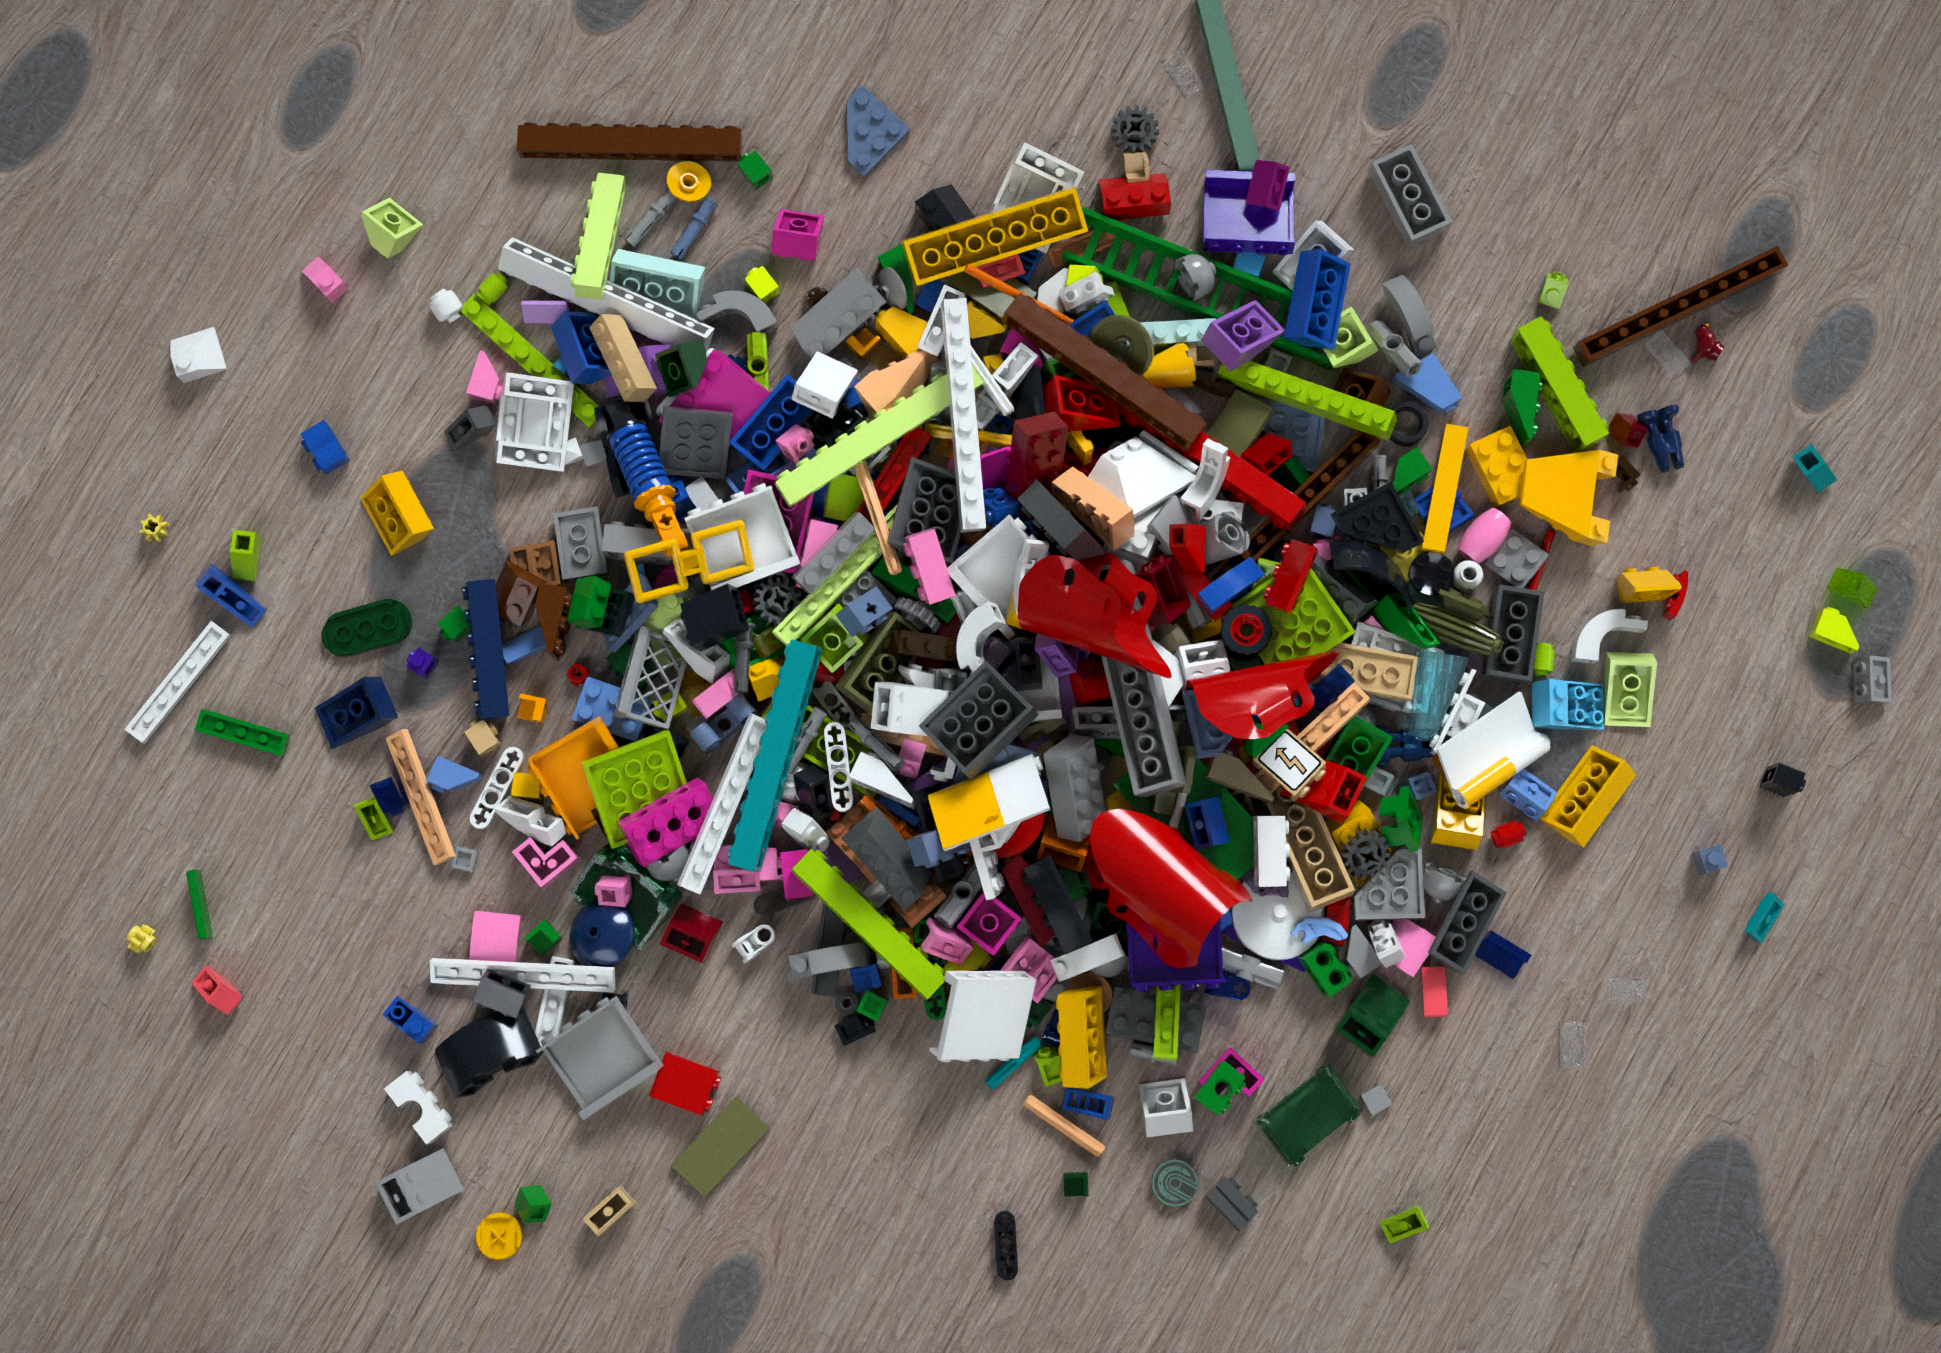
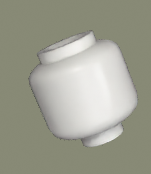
[429,288,463,323]
[1453,560,1483,592]

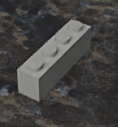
[791,512,876,594]

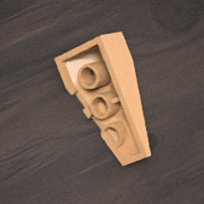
[854,349,939,420]

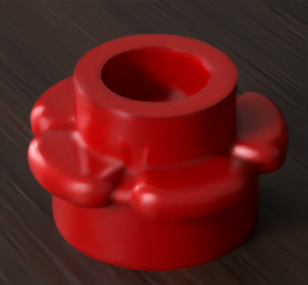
[567,663,589,686]

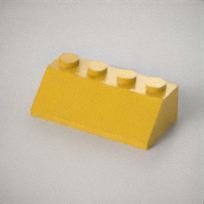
[1539,745,1637,848]
[1056,986,1107,1089]

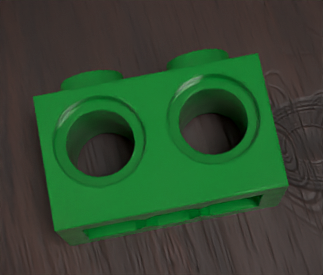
[1298,942,1352,997]

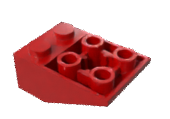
[1280,760,1367,824]

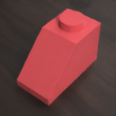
[192,965,243,1015]

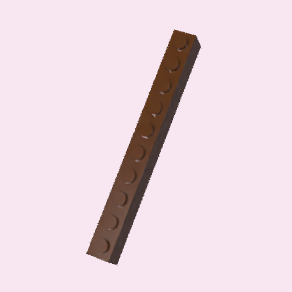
[517,122,743,162]
[1573,246,1788,368]
[1002,293,1207,452]
[1206,430,1381,582]

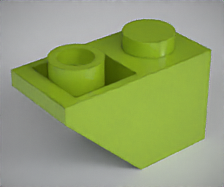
[230,530,263,582]

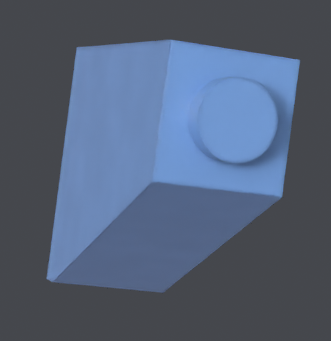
[1392,353,1462,414]

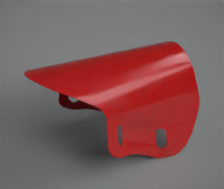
[1018,552,1172,678]
[1186,650,1340,773]
[1090,809,1252,969]

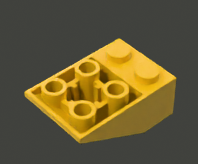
[1431,773,1485,850]
[1325,800,1393,887]

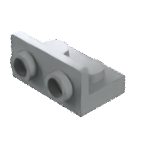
[1853,656,1892,704]

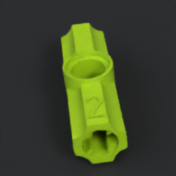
[747,332,770,391]

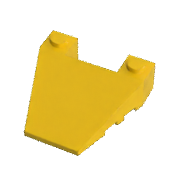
[1519,450,1618,546]

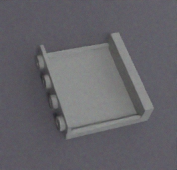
[536,996,664,1120]

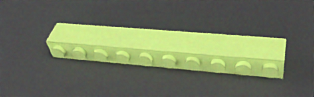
[775,366,983,508]

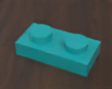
[1744,892,1785,943]

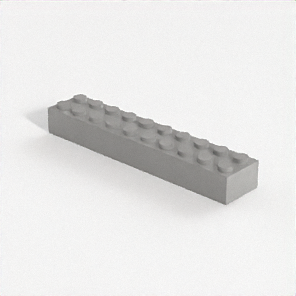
[1099,559,1187,798]

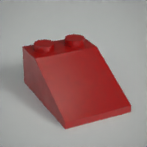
[1043,375,1120,432]

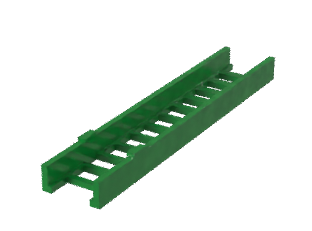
[1062,207,1333,370]

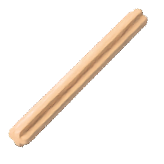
[854,460,902,575]

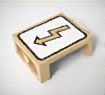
[1253,728,1326,802]

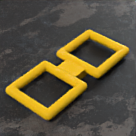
[624,520,755,603]

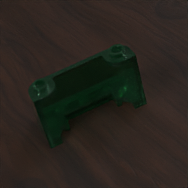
[568,843,683,950]
[1252,1063,1361,1167]

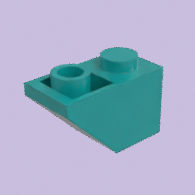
[1791,443,1837,493]

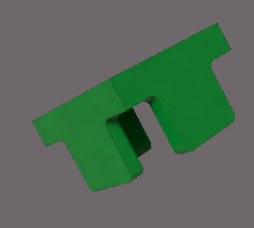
[1379,786,1423,852]

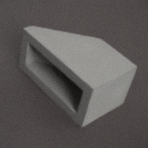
[1344,924,1382,979]

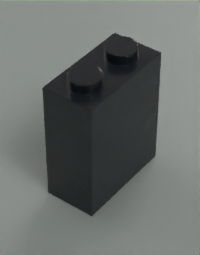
[680,583,749,651]

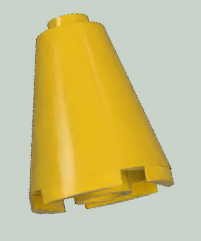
[1143,343,1196,388]

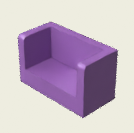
[1035,634,1079,677]

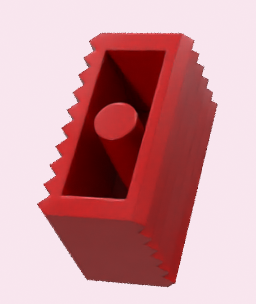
[1241,432,1293,475]

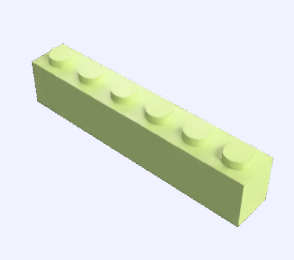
[571,173,626,300]

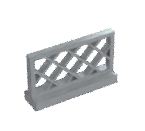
[613,626,687,730]

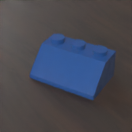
[551,311,612,384]

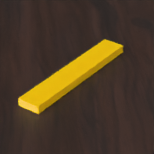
[1422,424,1469,554]

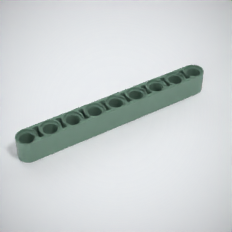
[1194,0,1260,172]

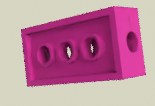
[617,777,713,867]

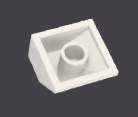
[170,327,227,383]

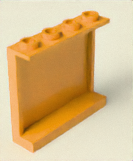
[527,716,620,840]

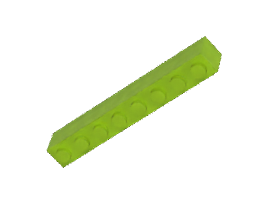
[1218,361,1397,441]
[790,848,945,1000]

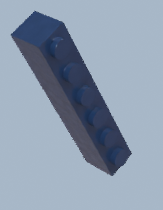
[462,579,510,719]

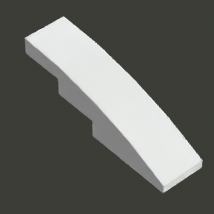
[975,342,1039,431]

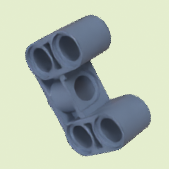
[690,693,758,755]

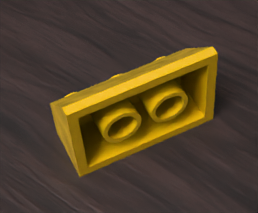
[360,471,434,556]

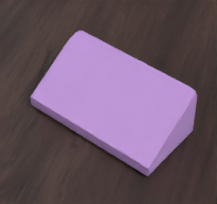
[521,301,570,323]

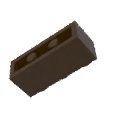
[888,630,958,663]

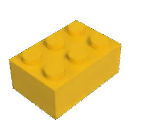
[1465,425,1527,509]

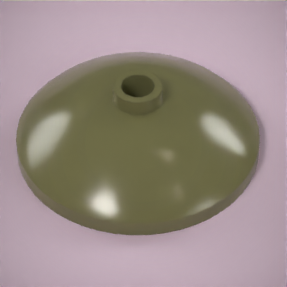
[1089,315,1154,375]

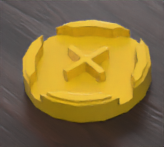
[475,1212,524,1260]

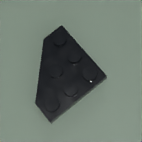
[1330,482,1424,554]

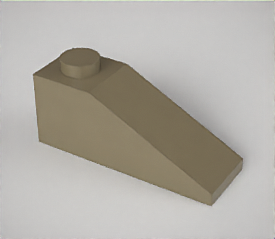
[1203,749,1274,803]

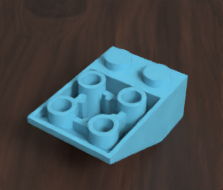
[1532,679,1604,730]

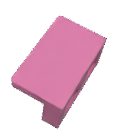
[921,918,973,965]

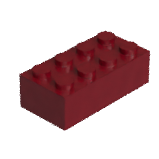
[1006,412,1068,511]

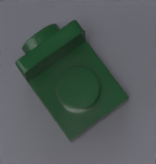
[1026,997,1053,1028]

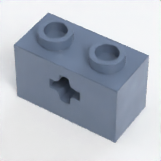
[836,586,893,637]

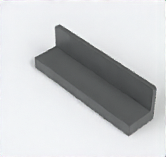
[811,902,845,997]

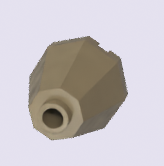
[1150,618,1194,655]

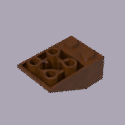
[535,582,573,661]

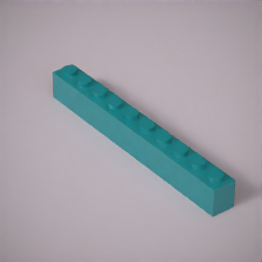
[728,639,823,872]

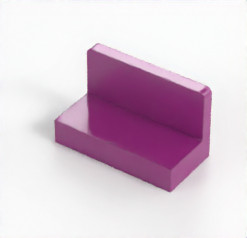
[1246,160,1290,211]

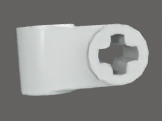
[731,925,777,964]

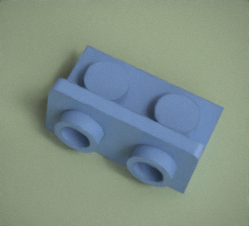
[1499,769,1557,821]

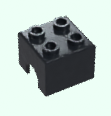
[801,399,867,448]

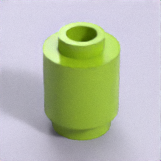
[476,272,509,305]
[1533,643,1555,677]

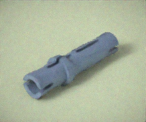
[670,197,718,260]

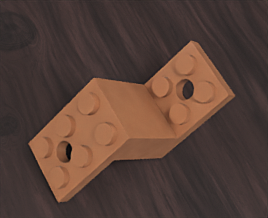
[826,804,947,928]

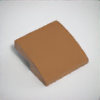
[509,540,564,586]

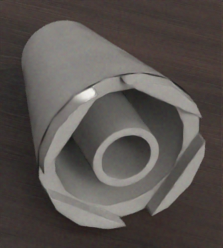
[1205,512,1250,566]

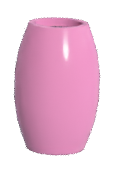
[1457,508,1512,564]

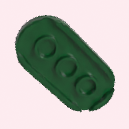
[321,599,413,657]

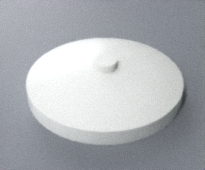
[1231,870,1324,960]

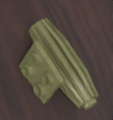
[1413,588,1503,656]

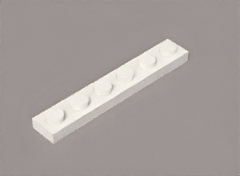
[125,621,231,744]

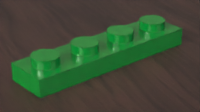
[194,708,291,757]

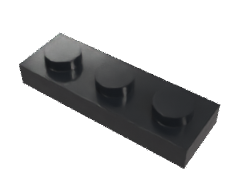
[1082,418,1143,450]

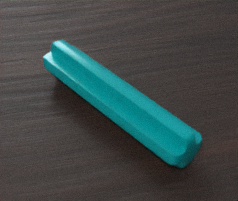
[985,1037,1042,1090]

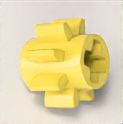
[139,514,170,542]
[126,924,156,954]

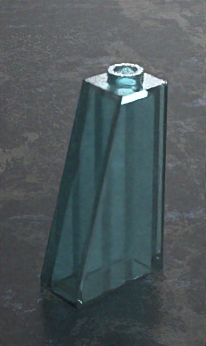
[1408,650,1469,741]

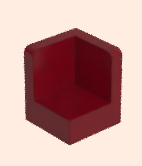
[1608,413,1648,448]

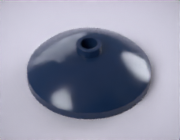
[570,901,635,967]

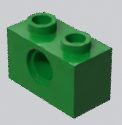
[1193,1060,1246,1115]

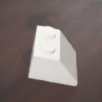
[1139,1078,1193,1137]

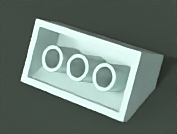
[610,249,705,318]

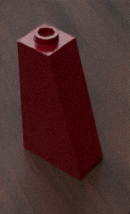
[1000,854,1055,947]

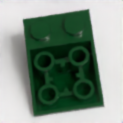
[1332,973,1410,1058]

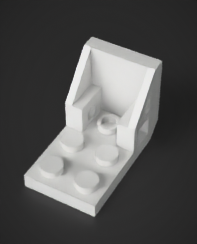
[970,822,1021,900]

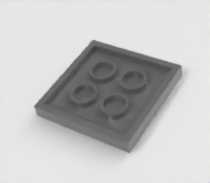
[658,406,732,479]

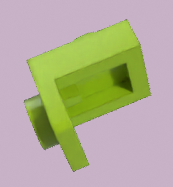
[1538,272,1569,309]

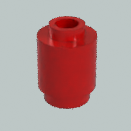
[1490,820,1527,849]

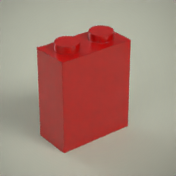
[649,1052,722,1116]

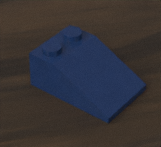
[315,677,398,749]

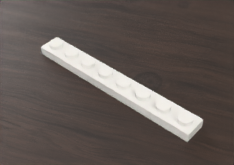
[677,713,767,894]
[430,958,615,992]

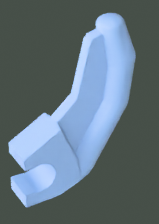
[1290,916,1348,943]

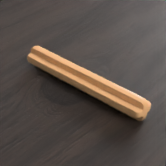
[1023,1095,1105,1157]

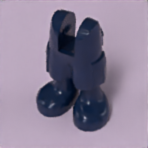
[1637,404,1684,473]
[1376,724,1439,767]

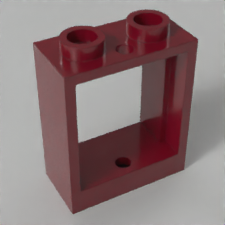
[1134,554,1191,627]

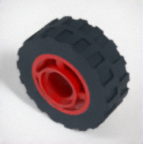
[1221,604,1272,657]

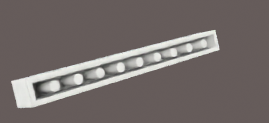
[498,237,715,352]
[941,298,986,533]

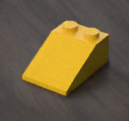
[1616,567,1681,604]

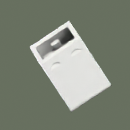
[1174,640,1230,692]
[871,682,949,736]

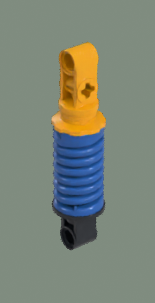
[604,398,689,558]

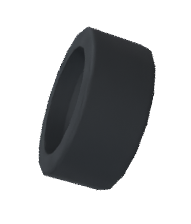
[1389,401,1429,446]

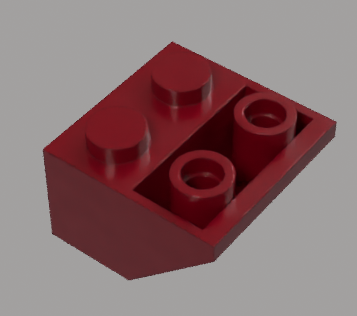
[660,903,723,964]

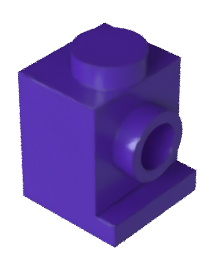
[406,647,439,680]

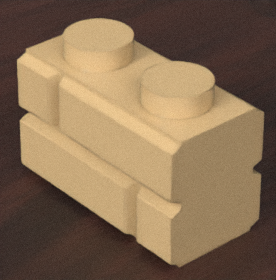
[583,1186,636,1236]

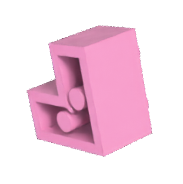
[512,837,581,889]

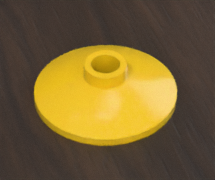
[666,161,711,202]

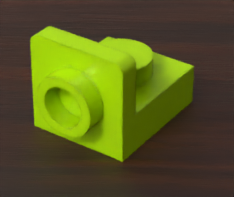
[1033,1046,1062,1087]

